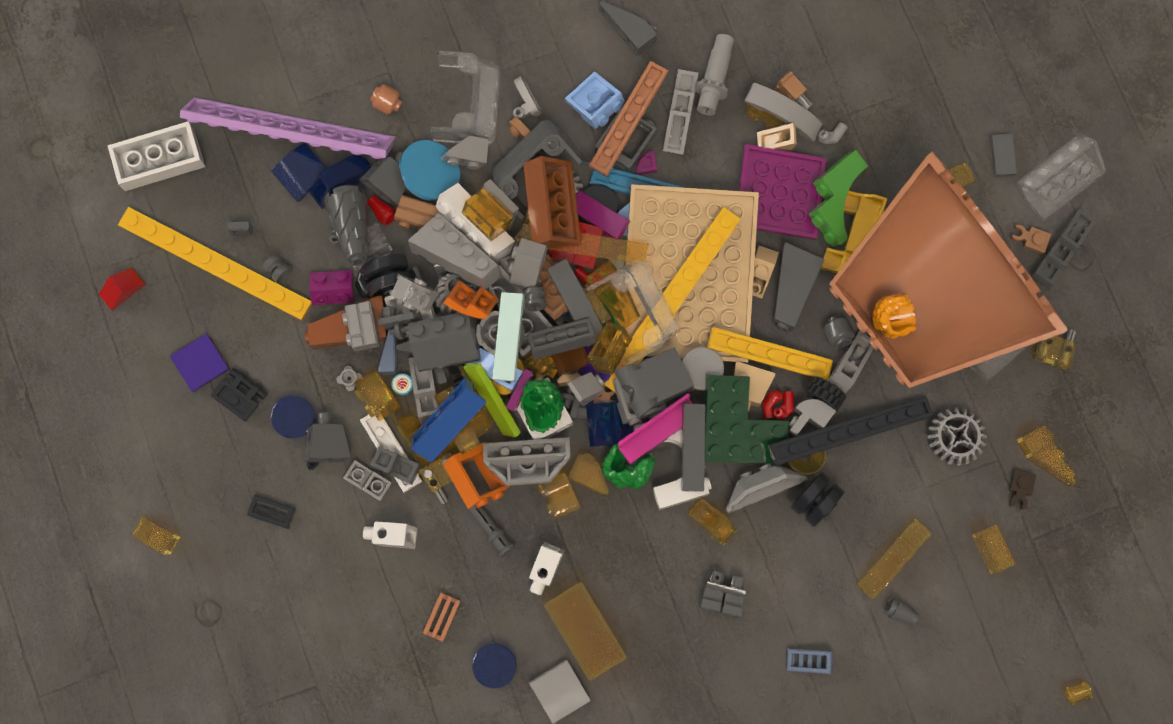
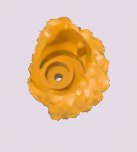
[872,293,916,339]

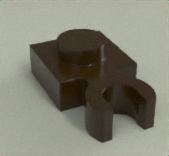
[1009,469,1036,510]

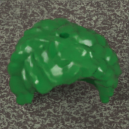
[520,380,564,433]
[602,444,655,489]

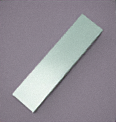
[492,292,524,382]

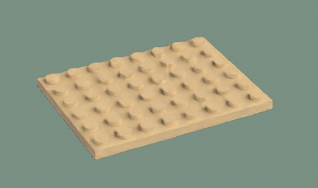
[620,184,759,363]

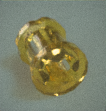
[1063,680,1093,706]

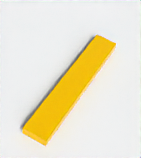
[707,327,833,381]

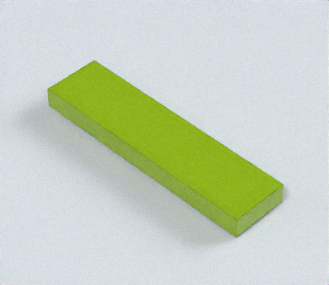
[463,363,521,437]

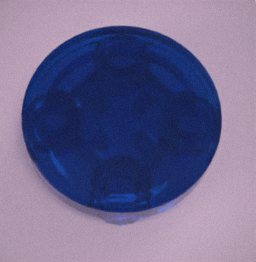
[271,395,315,439]
[472,644,517,688]

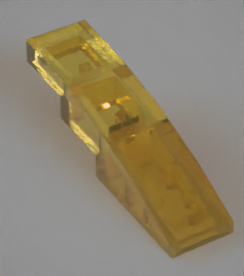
[857,518,932,599]

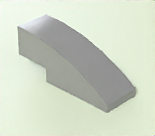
[408,357,439,425]

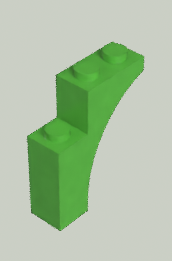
[808,150,868,247]

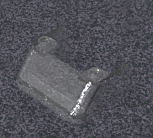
[431,51,501,144]
[586,260,680,364]

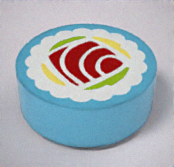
[391,374,413,396]

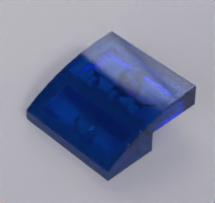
[271,143,332,202]
[586,401,634,447]

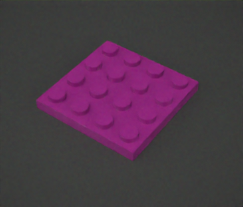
[738,144,827,240]

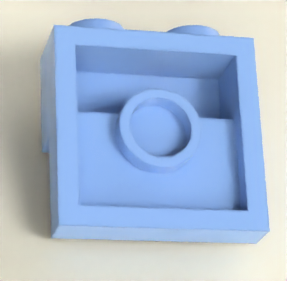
[565,71,625,129]

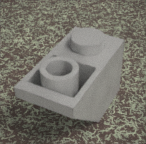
[441,135,489,170]

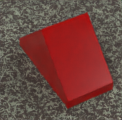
[99,268,146,311]

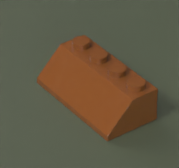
[523,156,581,248]

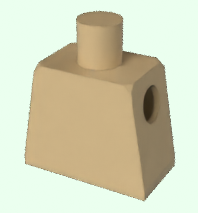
[733,361,775,412]

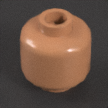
[370,84,402,115]

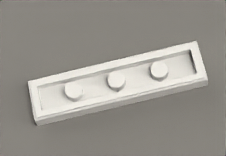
[360,409,422,493]

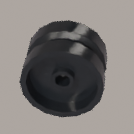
[361,254,413,298]
[791,472,845,527]

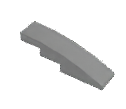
[663,69,698,155]

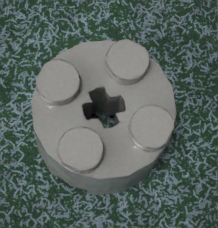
[476,311,525,354]

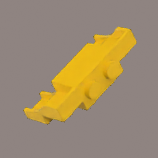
[820,191,887,274]

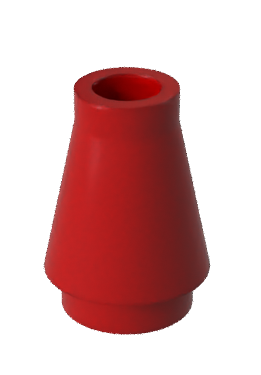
[367,195,395,226]

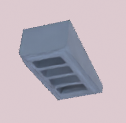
[378,329,397,375]
[787,649,833,674]

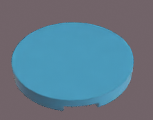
[399,140,460,201]

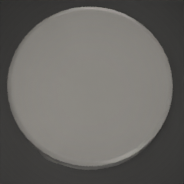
[682,347,724,391]

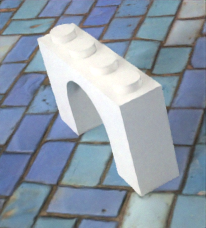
[633,422,712,510]

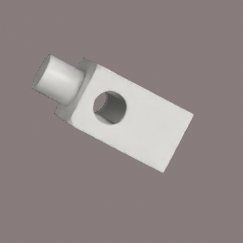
[363,522,418,549]
[529,542,565,595]

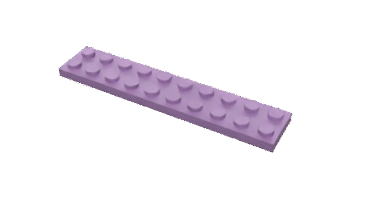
[180,97,395,159]

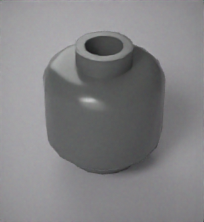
[824,316,855,349]

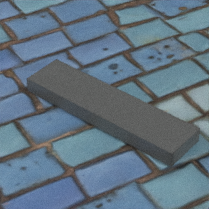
[681,404,705,491]

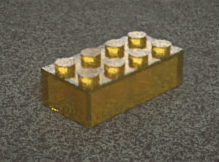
[544,582,627,681]

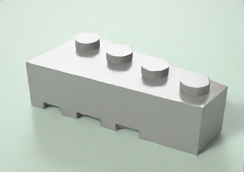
[408,213,500,289]
[488,265,553,359]

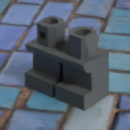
[699,571,746,617]

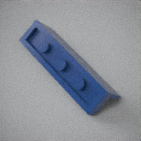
[410,378,486,462]

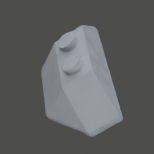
[483,437,571,486]
[725,463,808,515]

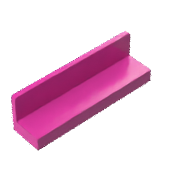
[618,393,693,465]

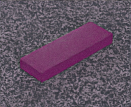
[576,190,630,240]

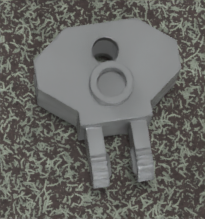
[389,274,438,312]

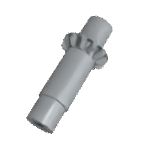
[695,34,734,116]

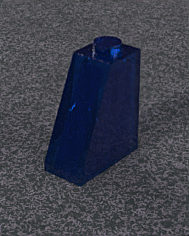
[310,154,370,209]

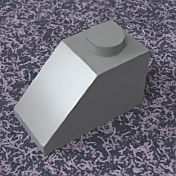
[568,372,605,406]

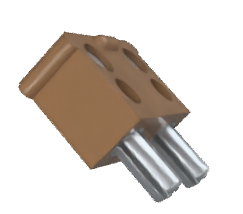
[773,71,812,110]

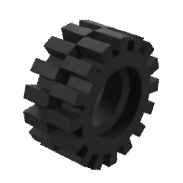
[805,376,847,412]

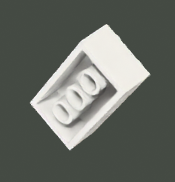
[108,121,205,191]

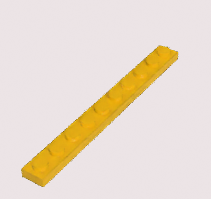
[118,207,312,321]
[604,207,741,393]

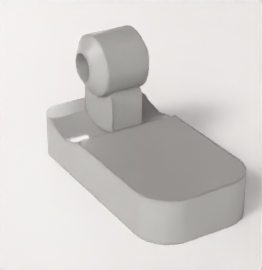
[513,76,543,120]

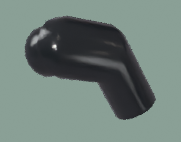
[355,268,370,299]

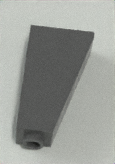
[772,242,824,332]

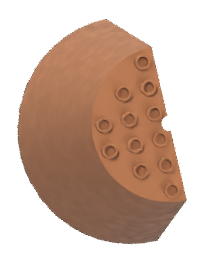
[829,152,1068,388]

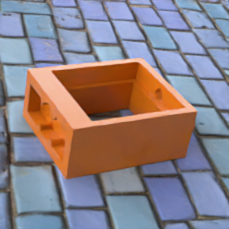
[443,442,510,509]

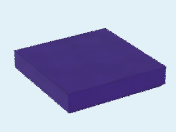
[170,334,230,392]

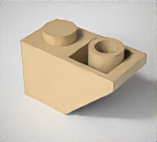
[752,246,779,299]

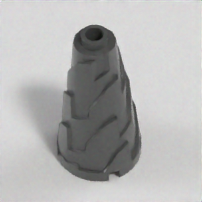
[324,185,368,266]

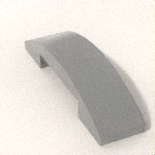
[744,83,822,142]

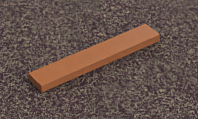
[589,61,669,177]

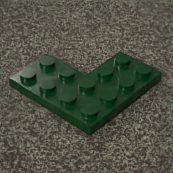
[705,375,789,464]

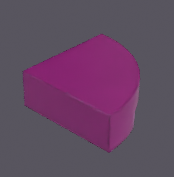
[636,150,657,175]

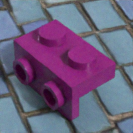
[309,270,354,305]

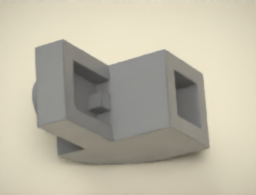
[788,399,836,437]

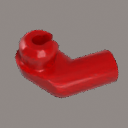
[773,391,794,420]

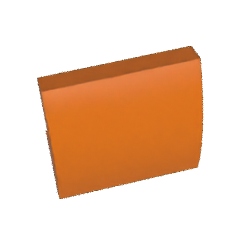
[443,280,499,319]

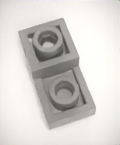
[343,460,391,501]

